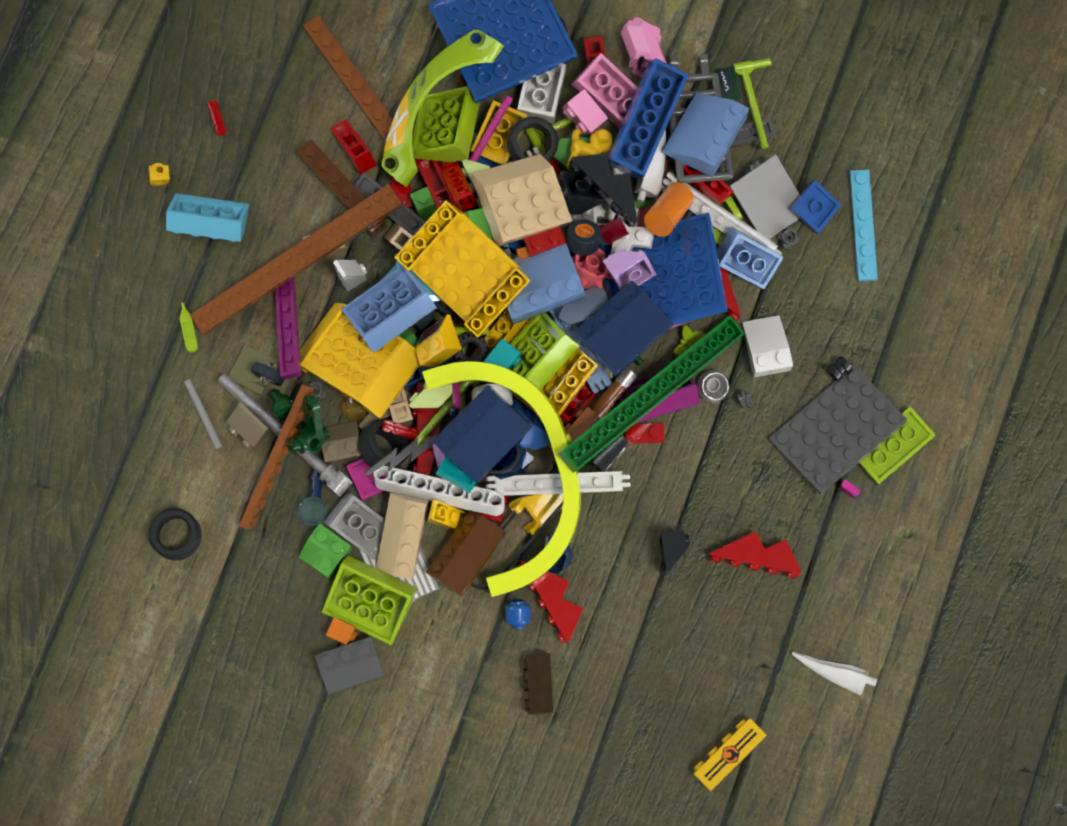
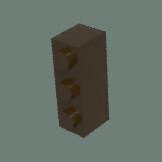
[523,653,553,715]

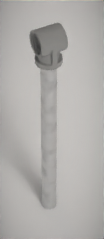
[218,374,353,497]

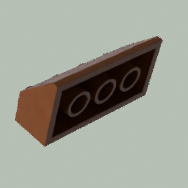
[426,510,506,597]

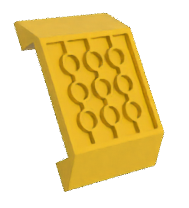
[394,200,531,337]
[300,303,420,419]
[471,308,598,419]

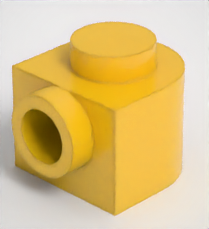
[148,163,170,186]

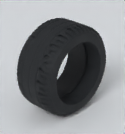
[507,117,558,162]
[358,419,410,468]
[149,508,202,561]

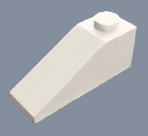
[333,260,367,292]

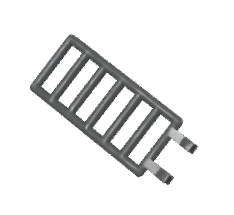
[669,54,734,183]

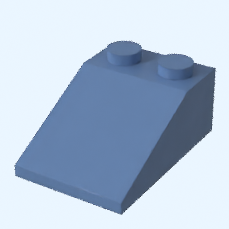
[717,226,784,289]

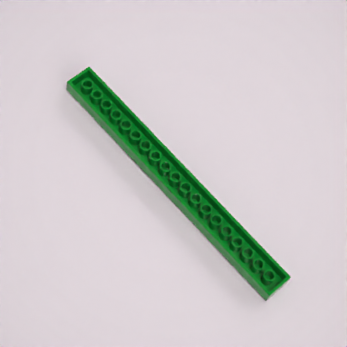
[558,315,745,473]

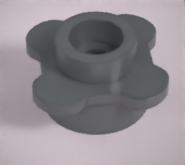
[778,227,800,249]
[306,380,326,399]
[737,389,754,408]

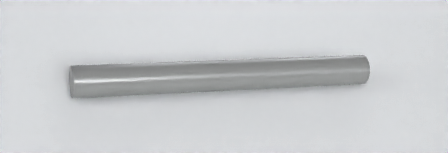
[184,379,223,450]

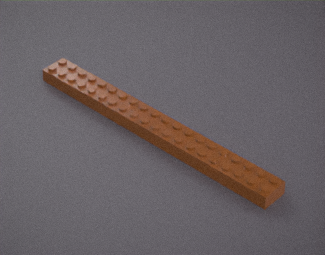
[190,184,403,335]

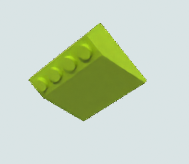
[412,86,480,162]
[510,312,580,404]
[322,555,418,645]

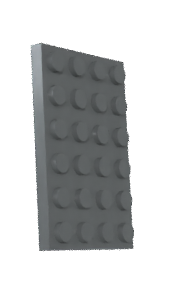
[769,366,907,495]

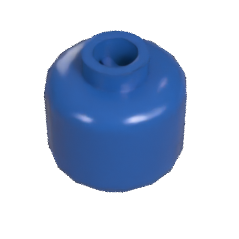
[505,600,531,629]

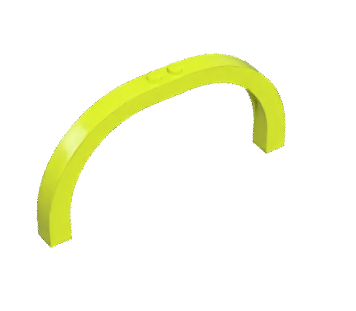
[423,362,581,597]

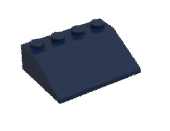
[574,280,674,376]
[432,385,532,483]

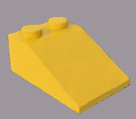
[471,100,528,165]

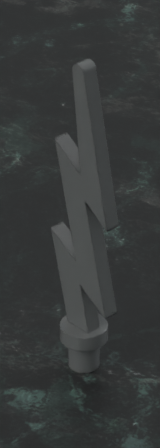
[365,436,437,475]

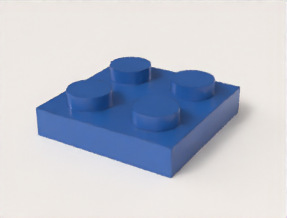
[790,180,841,234]

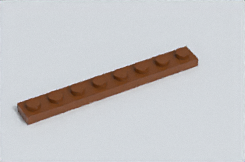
[303,16,393,143]
[239,384,314,529]

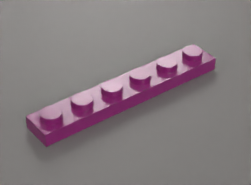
[275,277,301,380]

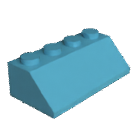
[166,193,249,242]

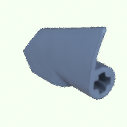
[558,286,608,327]

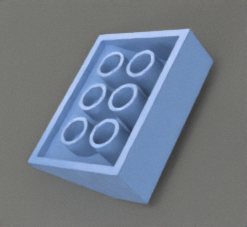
[662,93,749,177]
[507,243,586,324]
[342,265,437,353]

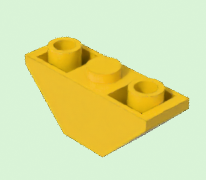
[427,500,467,530]

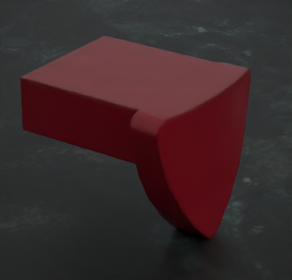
[598,218,629,245]

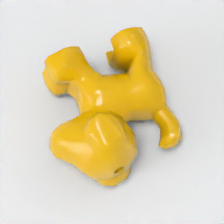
[566,129,614,172]

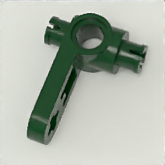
[269,389,304,428]
[287,395,330,454]

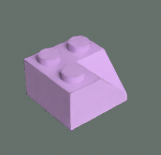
[603,250,656,290]

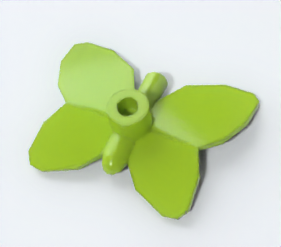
[674,326,706,356]

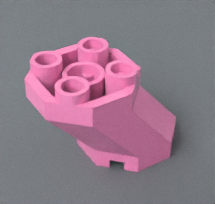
[621,17,667,79]

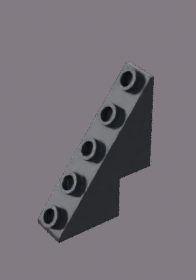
[569,153,637,227]

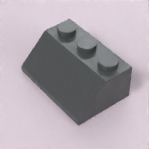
[315,637,384,695]

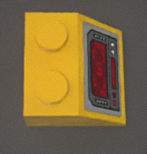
[415,315,462,367]

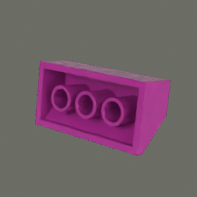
[617,374,700,424]

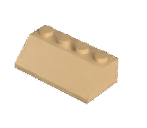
[376,493,429,580]

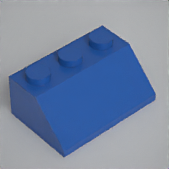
[512,398,551,450]

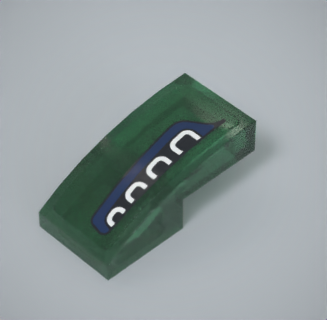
[715,66,741,101]

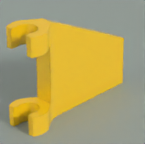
[508,494,563,536]

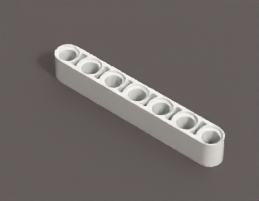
[374,466,505,516]

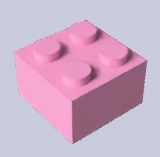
[562,89,608,137]

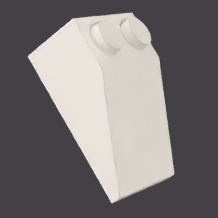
[742,315,793,378]

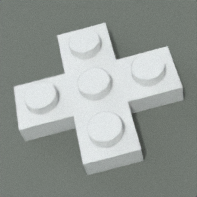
[598,208,654,254]

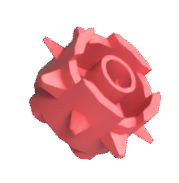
[571,248,612,290]

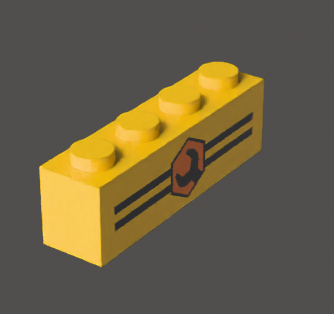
[693,719,767,792]

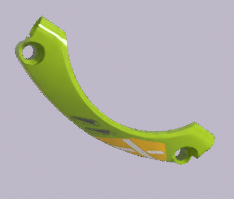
[382,30,504,187]

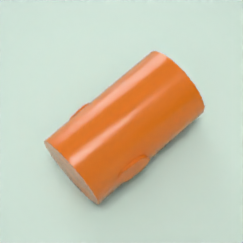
[644,182,694,237]

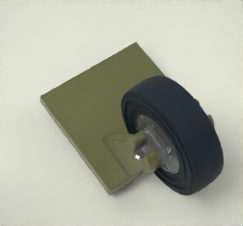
[229,345,284,395]

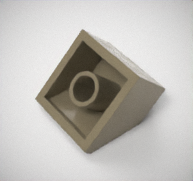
[227,402,272,451]
[322,421,362,466]

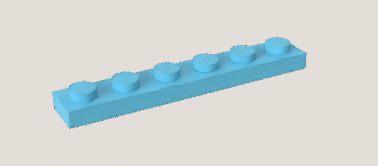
[850,170,878,282]

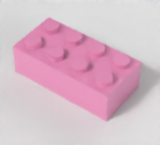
[572,53,638,129]

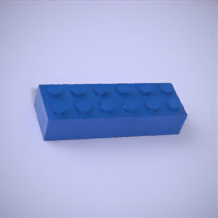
[608,58,689,179]

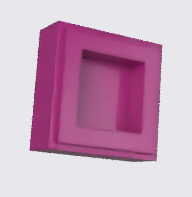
[839,479,861,499]

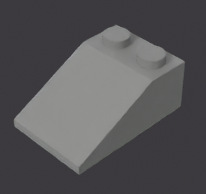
[324,491,385,560]

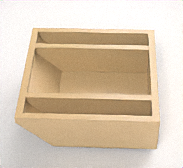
[471,154,572,246]

